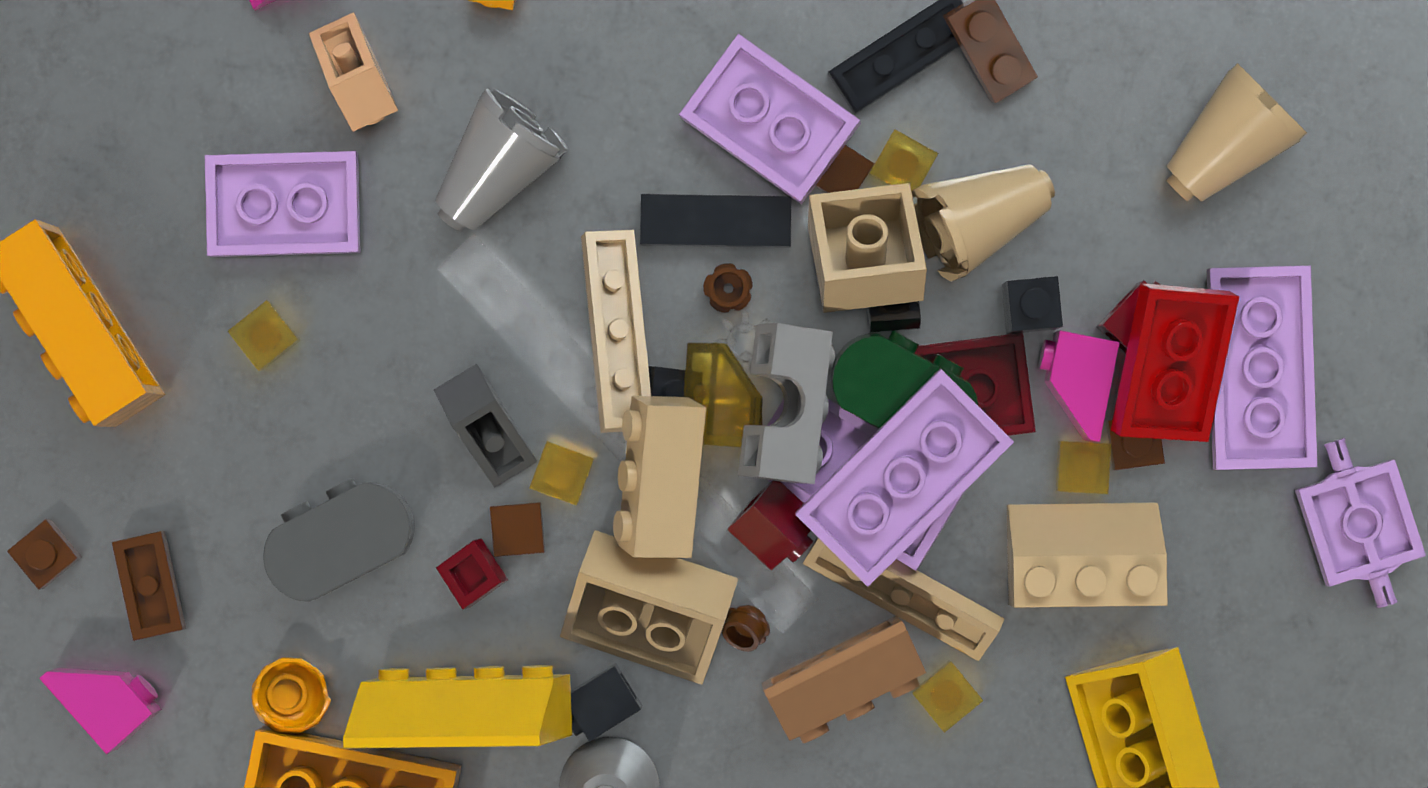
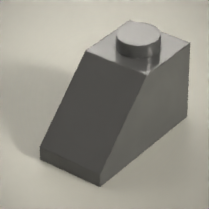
[434,364,537,488]

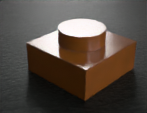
[1106,420,1165,470]
[7,519,82,590]

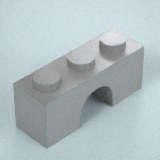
[738,323,835,484]

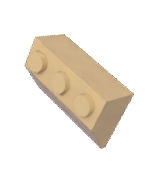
[1007,503,1168,608]
[560,530,739,685]

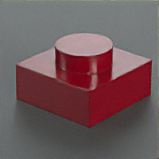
[436,538,508,610]

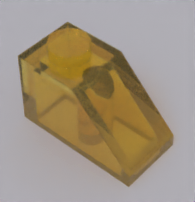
[684,343,763,448]

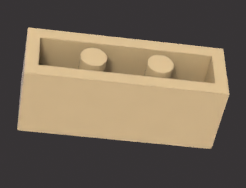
[613,396,706,558]

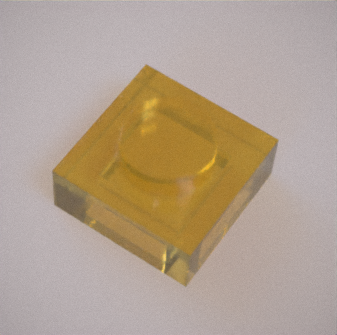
[869,129,939,198]
[227,300,301,371]
[529,441,595,506]
[1056,441,1111,494]
[911,660,983,733]

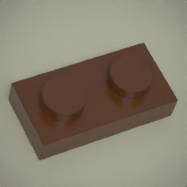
[943,0,1038,103]
[112,531,186,641]

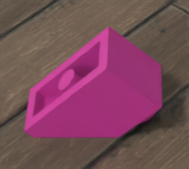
[1039,330,1120,442]
[39,668,162,754]

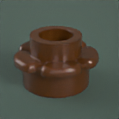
[703,263,753,313]
[722,605,770,652]

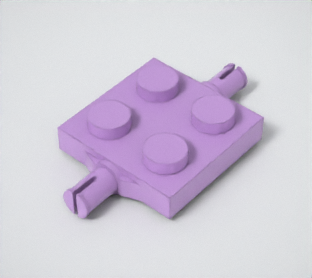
[1295,438,1426,608]

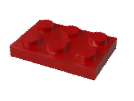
[1111,283,1240,442]

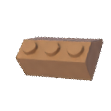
[762,616,926,743]

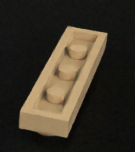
[581,230,651,433]
[803,537,1004,661]

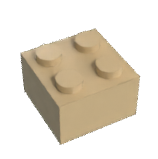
[808,183,927,313]

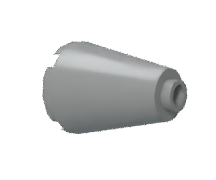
[435,88,568,231]
[559,736,660,788]

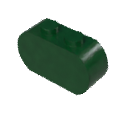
[831,330,978,428]

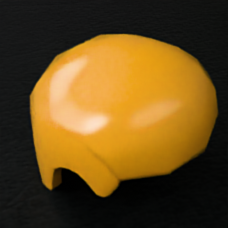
[251,657,331,734]

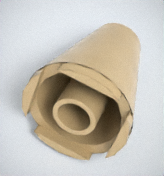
[1166,63,1307,202]
[911,165,1055,282]

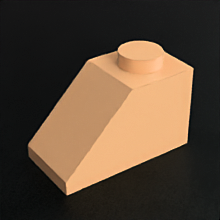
[309,12,398,132]

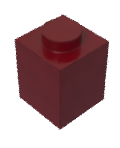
[727,480,813,571]

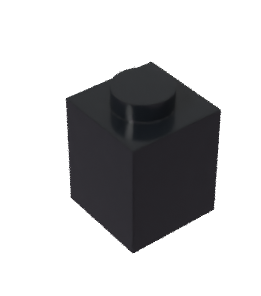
[1002,276,1063,334]
[571,663,642,742]

